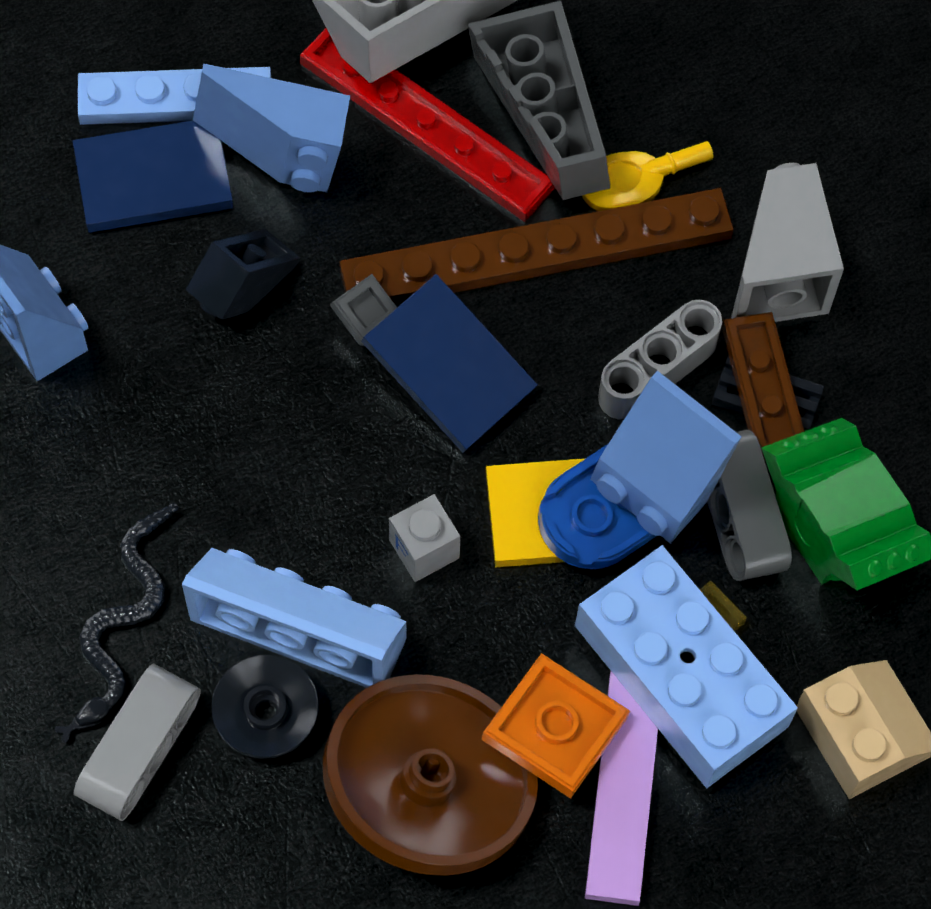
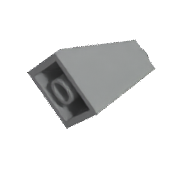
[731,163,844,322]

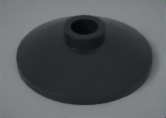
[212,655,318,759]

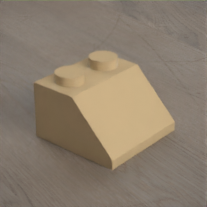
[797,660,931,799]

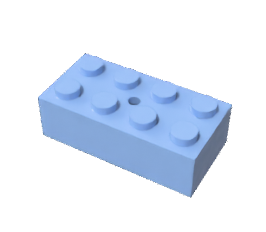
[575,545,798,788]

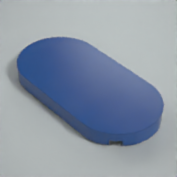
[538,443,656,569]

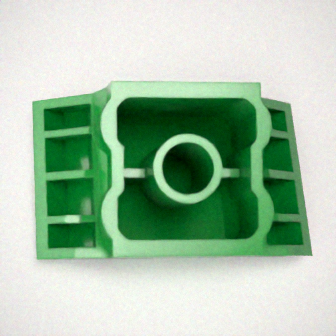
[761,418,931,591]

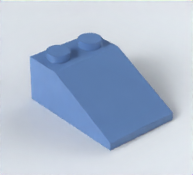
[192,64,350,193]
[0,245,88,381]
[590,371,742,544]

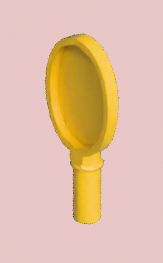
[582,141,714,211]

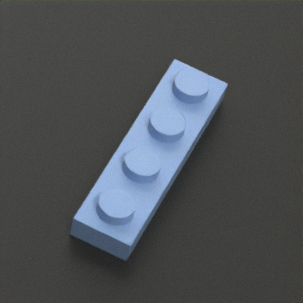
[78,67,271,125]

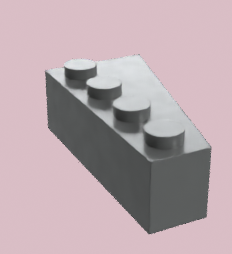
[468,1,610,200]

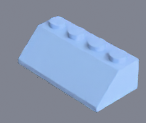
[182,548,407,688]

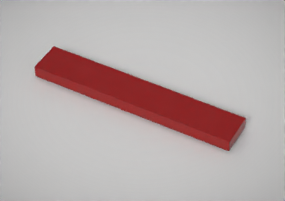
[300,28,555,222]

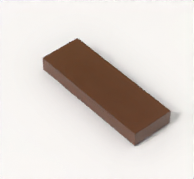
[722,312,804,461]

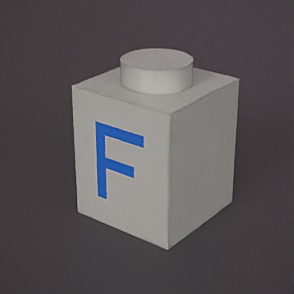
[389,494,460,582]

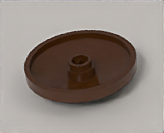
[323,674,538,875]

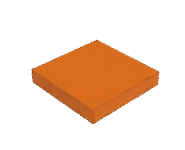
[481,653,630,799]

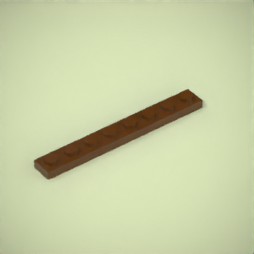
[340,188,733,304]

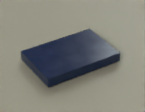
[73,120,233,233]
[361,274,538,453]

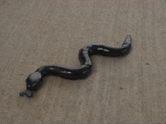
[55,503,179,743]

